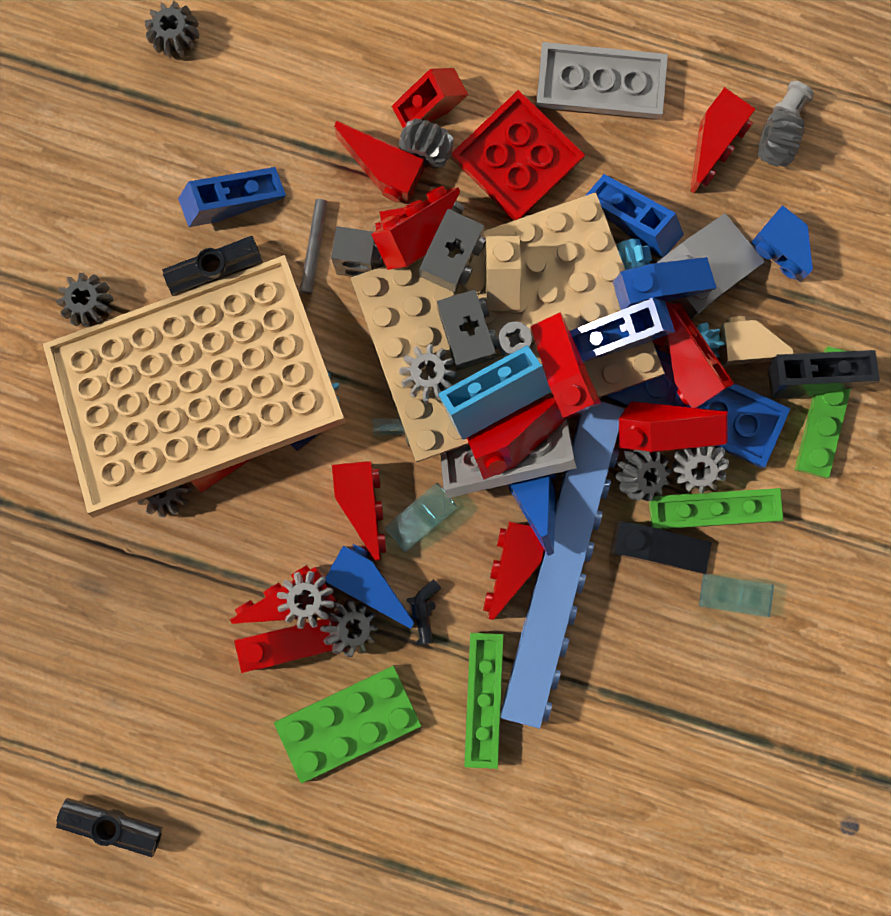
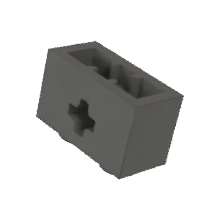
[419,209,486,293]
[437,289,499,371]

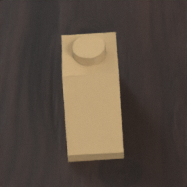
[485,236,521,312]
[718,316,793,367]

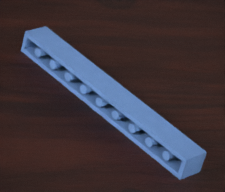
[500,402,624,729]

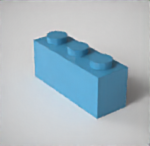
[438,345,551,440]

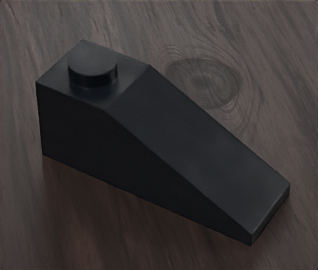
[768,350,880,399]
[610,521,712,574]

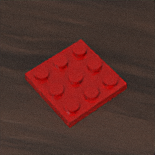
[451,90,585,221]

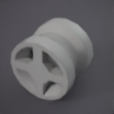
[498,321,532,357]

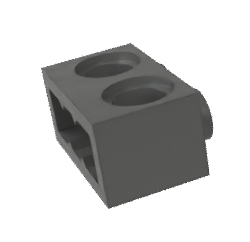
[331,226,383,277]

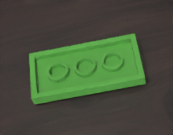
[274,665,421,784]

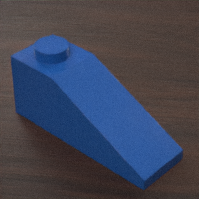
[178,167,286,227]
[585,174,684,258]
[613,257,717,310]
[570,298,675,363]
[507,474,556,556]
[325,544,415,629]

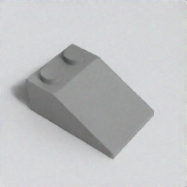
[657,213,765,320]

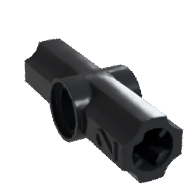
[162,236,263,296]
[56,798,163,858]

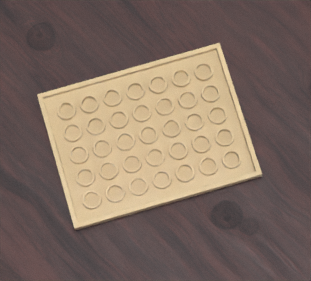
[351,192,665,463]
[43,255,346,518]

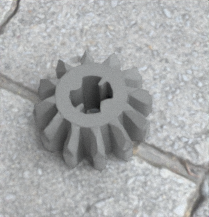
[399,344,457,402]
[672,445,729,494]
[277,571,335,629]

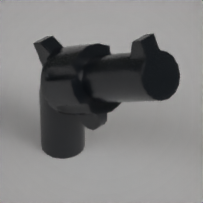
[406,579,441,645]

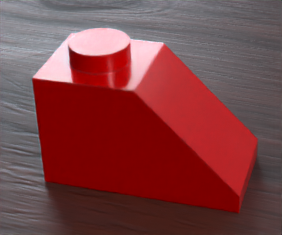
[391,68,468,128]

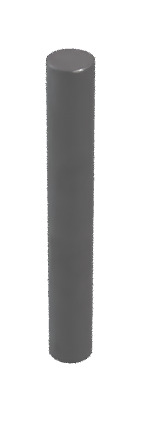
[300,199,328,294]

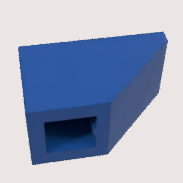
[751,205,813,282]

